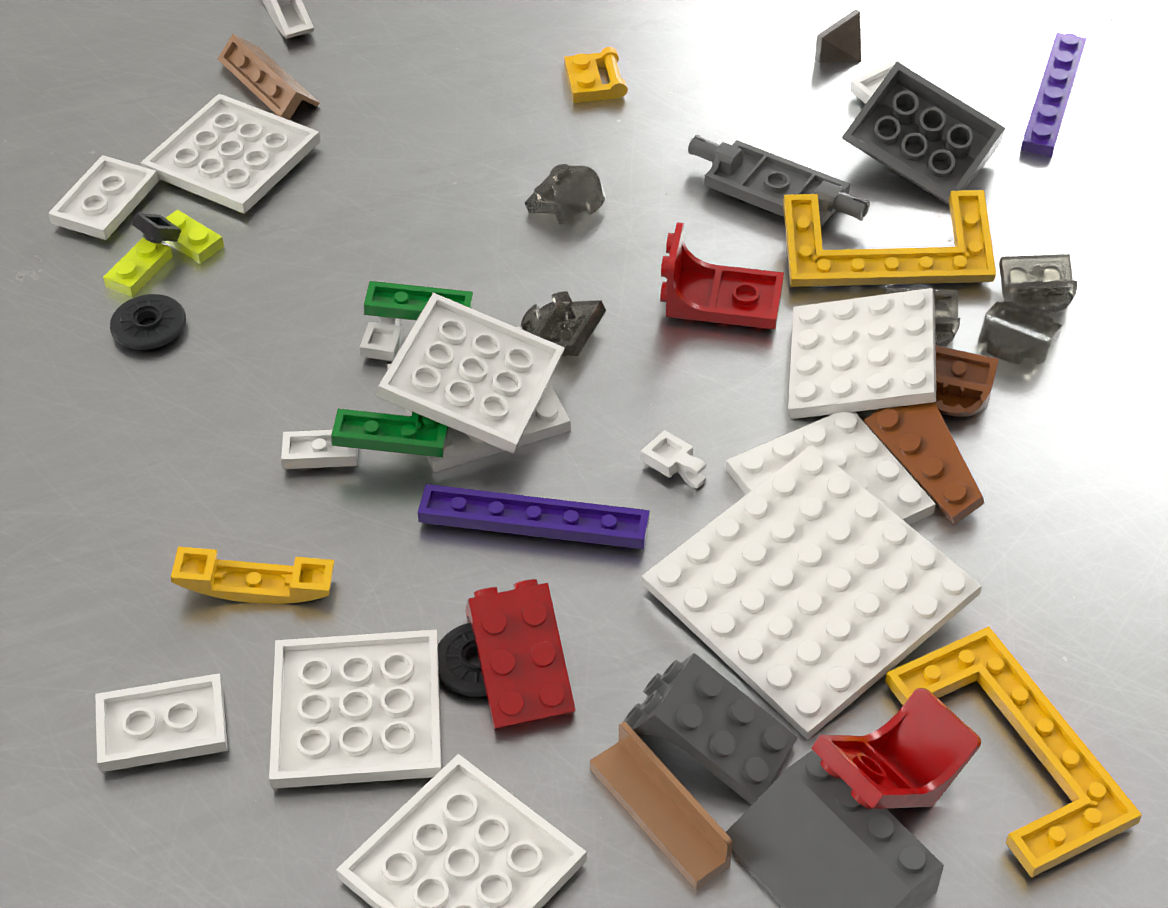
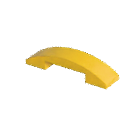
[170,546,334,604]

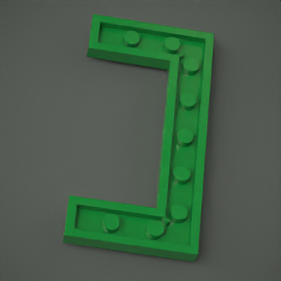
[331,281,473,458]

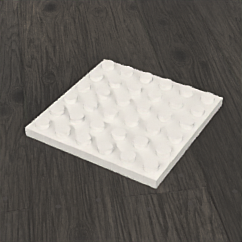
[642,444,982,740]

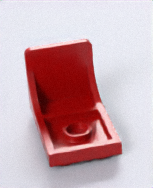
[660,222,784,330]
[465,579,576,730]
[811,688,981,809]

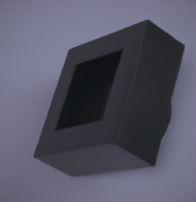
[132,213,181,244]

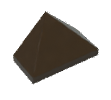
[815,9,862,63]

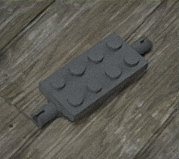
[688,135,870,227]

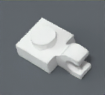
[359,317,404,361]
[641,430,707,489]

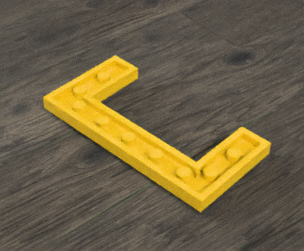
[783,190,996,287]
[885,626,1142,878]

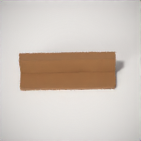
[217,34,320,120]
[590,721,732,891]

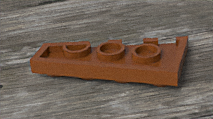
[863,402,985,525]

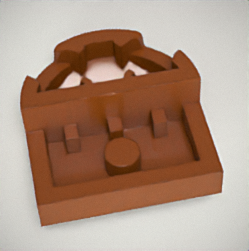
[935,345,999,417]

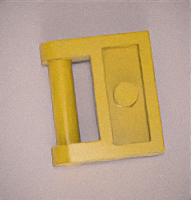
[564,47,628,103]

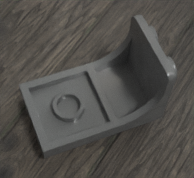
[623,653,798,805]

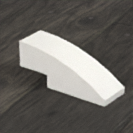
[262,0,314,39]

